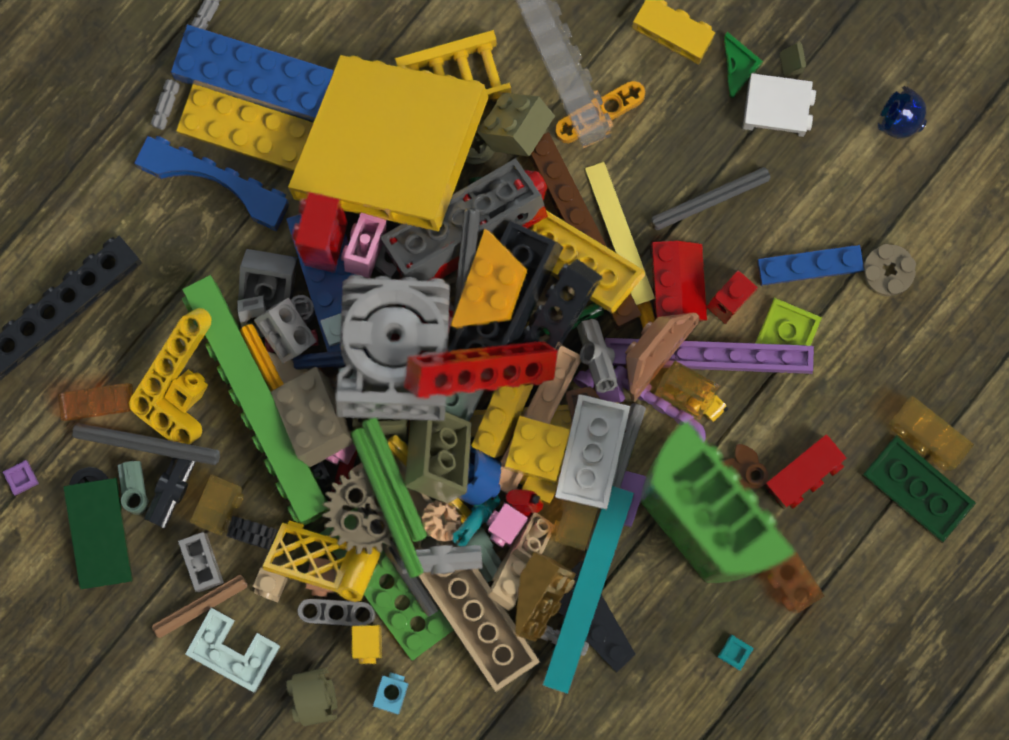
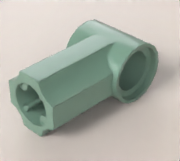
[118,461,149,515]
[460,527,501,583]

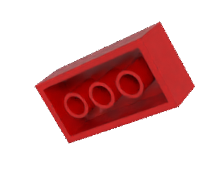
[292,191,348,273]

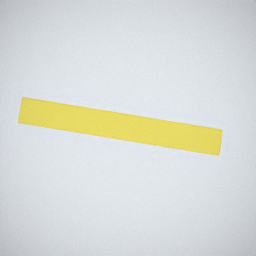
[585,162,655,305]

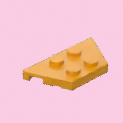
[451,229,527,328]

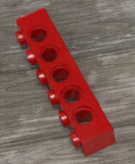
[404,341,558,399]

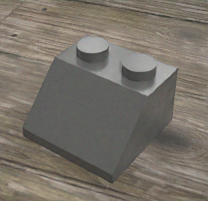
[238,249,297,311]

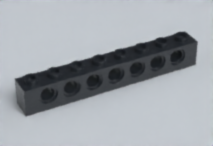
[0,235,143,381]

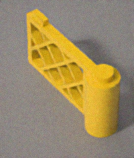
[263,521,381,602]

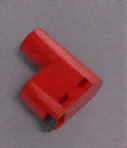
[506,489,543,518]

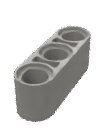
[298,599,376,626]

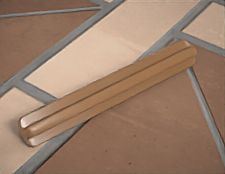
[152,574,248,638]

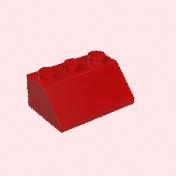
[651,241,707,321]

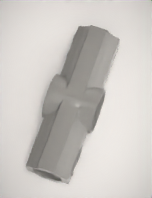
[577,319,618,393]
[401,545,482,574]

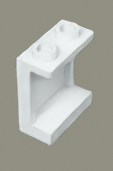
[743,73,816,137]

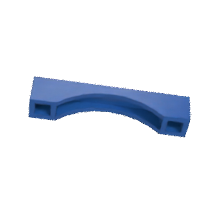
[134,136,290,232]

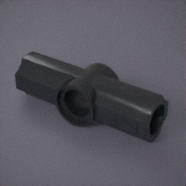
[144,457,196,528]

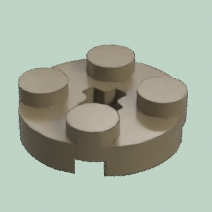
[863,244,916,296]

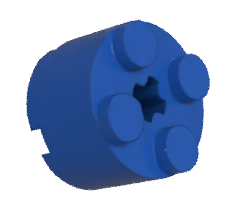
[458,446,501,505]

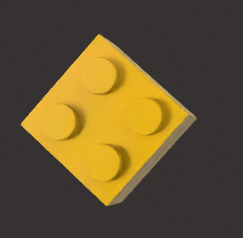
[505,416,570,483]

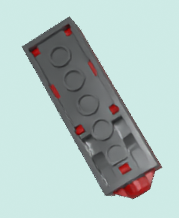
[380,158,548,281]

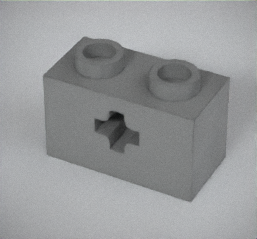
[178,532,224,592]

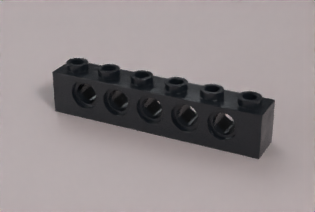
[521,259,603,398]

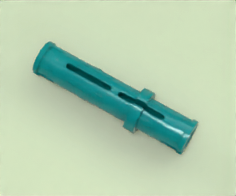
[452,495,500,546]

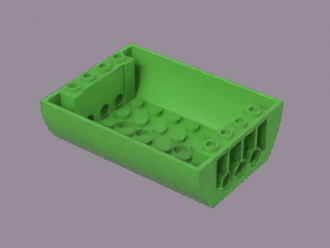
[640,420,795,583]

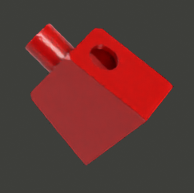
[706,270,758,325]

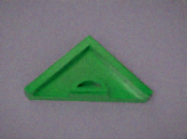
[724,32,763,98]

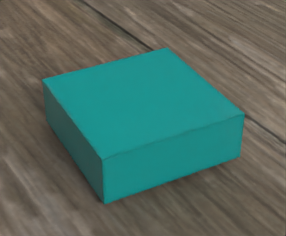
[717,634,754,671]

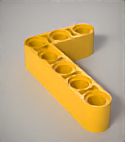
[129,308,212,444]

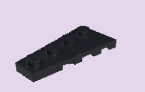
[558,560,636,673]

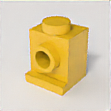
[164,369,208,413]

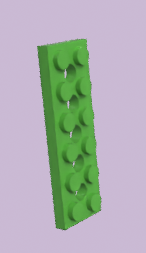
[320,508,454,661]

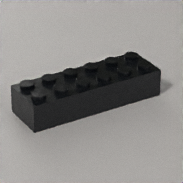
[447,221,564,352]

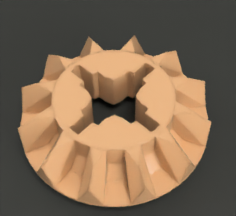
[422,500,462,541]

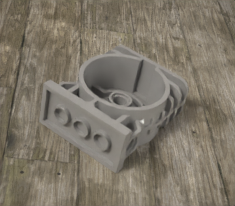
[336,275,450,421]

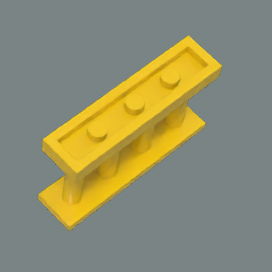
[395,30,511,102]

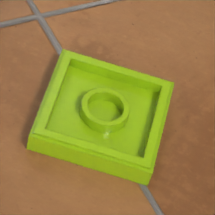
[755,298,822,346]

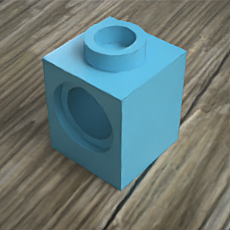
[373,672,409,714]

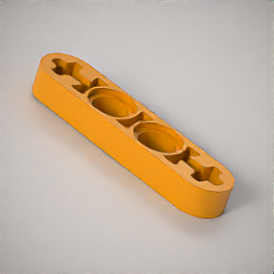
[556,81,645,143]

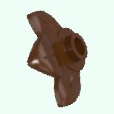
[722,444,769,490]

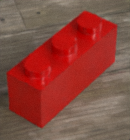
[764,434,847,509]

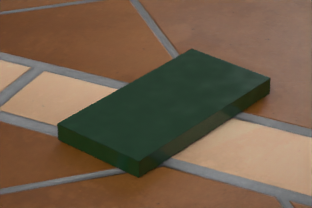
[862,435,976,543]
[63,478,133,590]

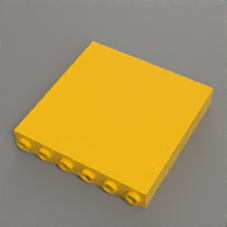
[288,55,489,232]

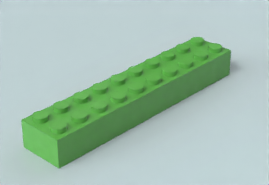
[182,275,329,526]

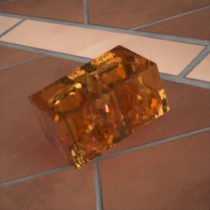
[767,552,824,614]

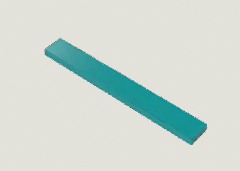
[543,486,634,694]

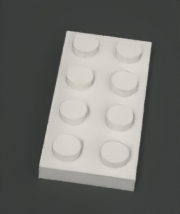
[555,395,630,510]

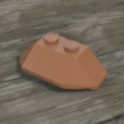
[625,313,699,402]

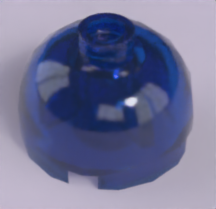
[877,86,927,139]

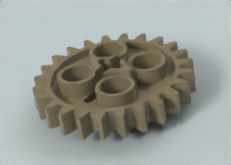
[322,468,403,554]

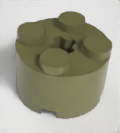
[287,668,337,727]

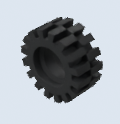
[226,516,278,550]

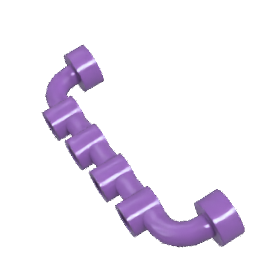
[573,365,706,442]

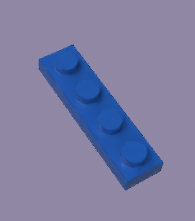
[757,245,864,286]

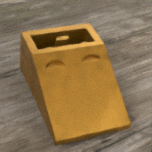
[515,551,576,642]

